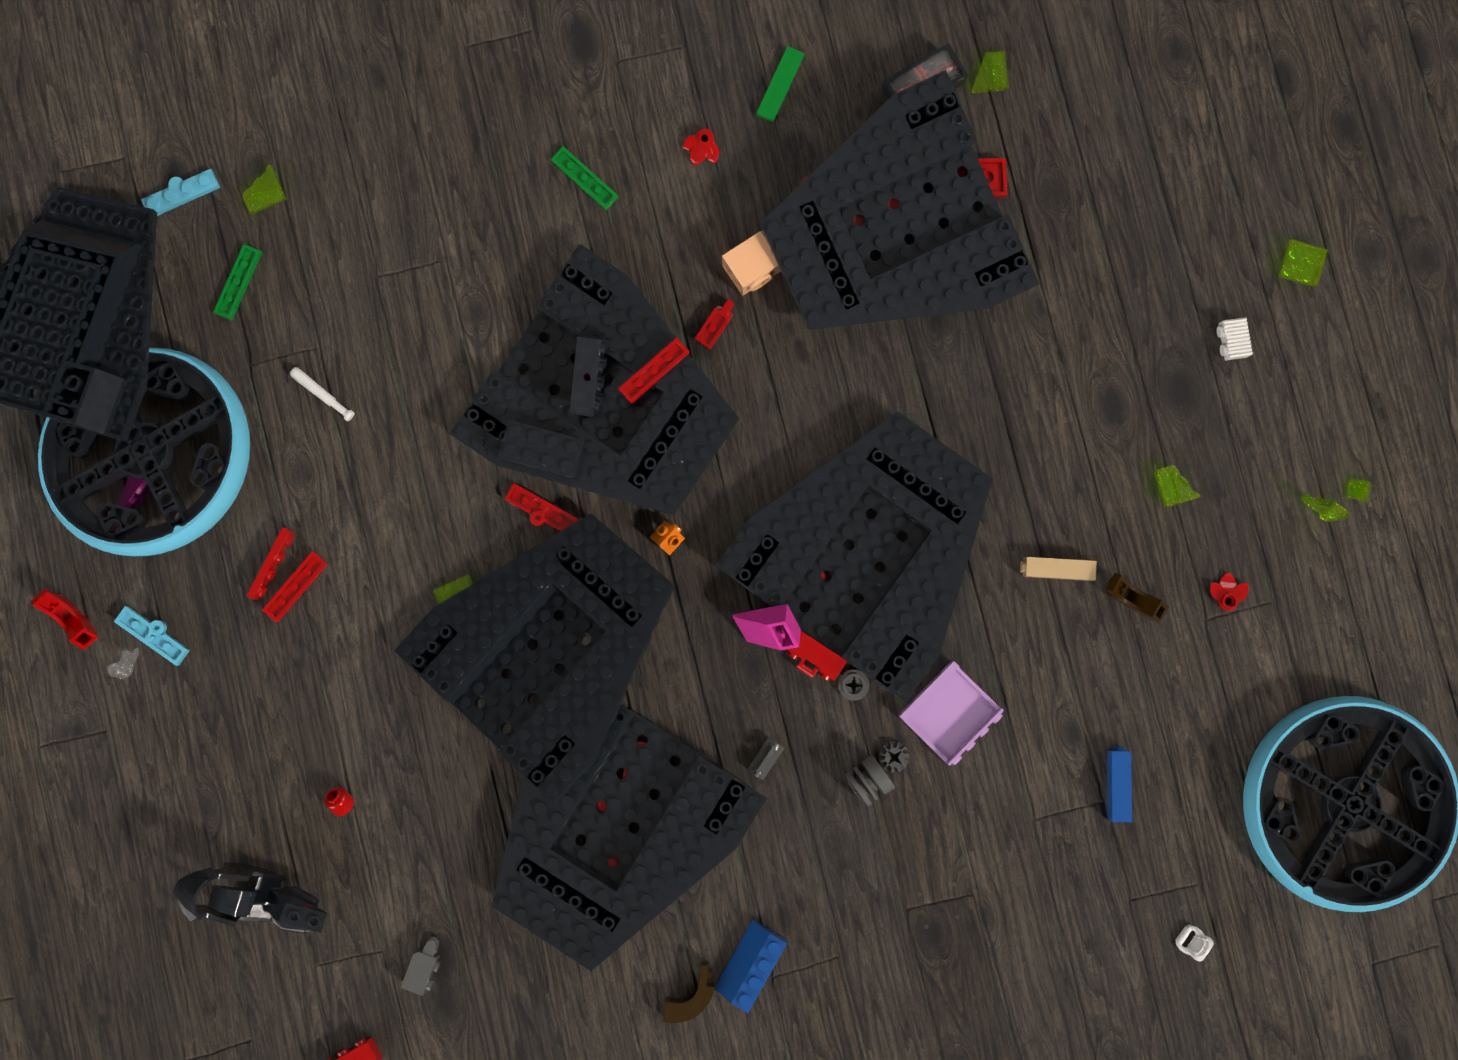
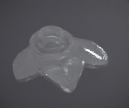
[107,648,139,679]

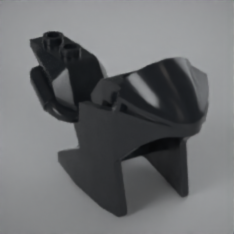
[174,862,327,934]

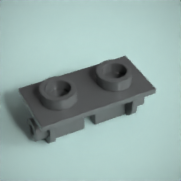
[747,737,784,780]

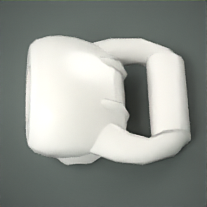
[1176,925,1214,962]

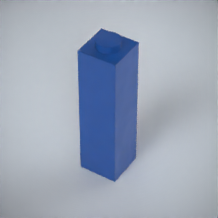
[1107,746,1132,822]

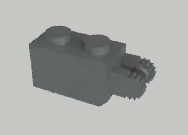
[401,937,441,996]

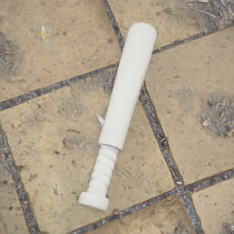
[290,367,355,421]

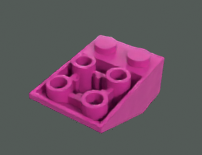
[733,604,801,650]

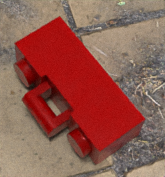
[787,631,847,682]

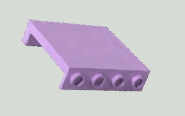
[898,661,1004,766]

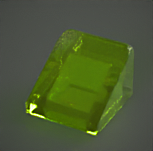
[1346,479,1371,502]

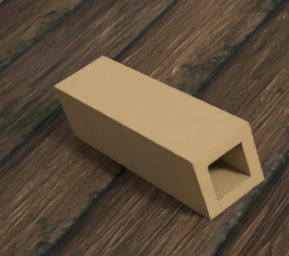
[1020,557,1097,581]

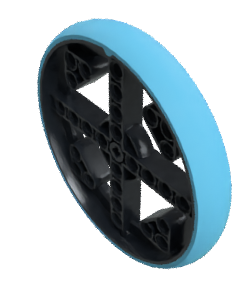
[38,348,250,556]
[1243,696,1458,912]

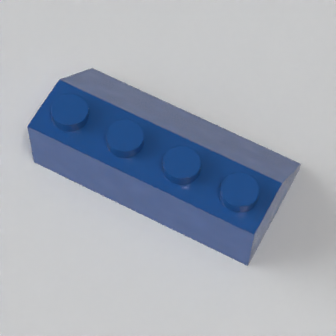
[714,919,787,1013]

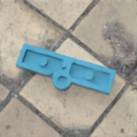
[141,169,221,216]
[114,606,190,666]

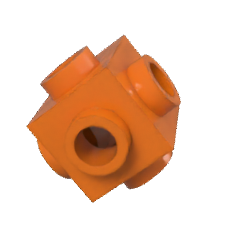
[650,521,685,555]

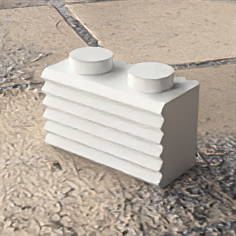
[1217,317,1253,361]

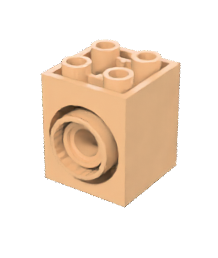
[722,231,780,296]

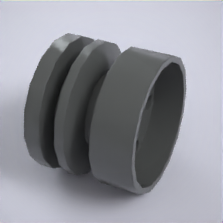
[844,754,895,807]

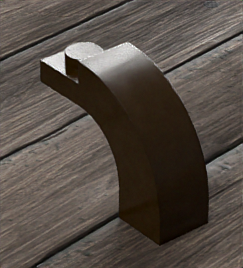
[1106,573,1169,623]
[663,961,714,1023]

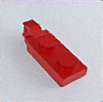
[694,299,735,350]

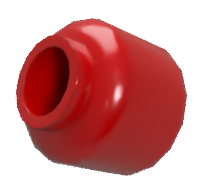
[324,787,354,816]

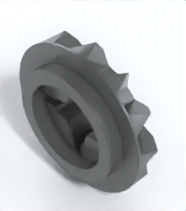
[838,670,869,701]
[878,742,909,773]

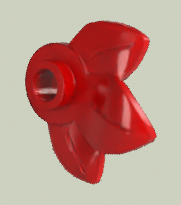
[683,129,719,165]
[1210,573,1249,611]

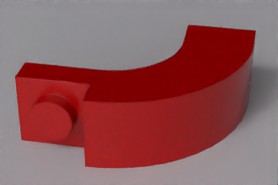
[31,588,98,650]

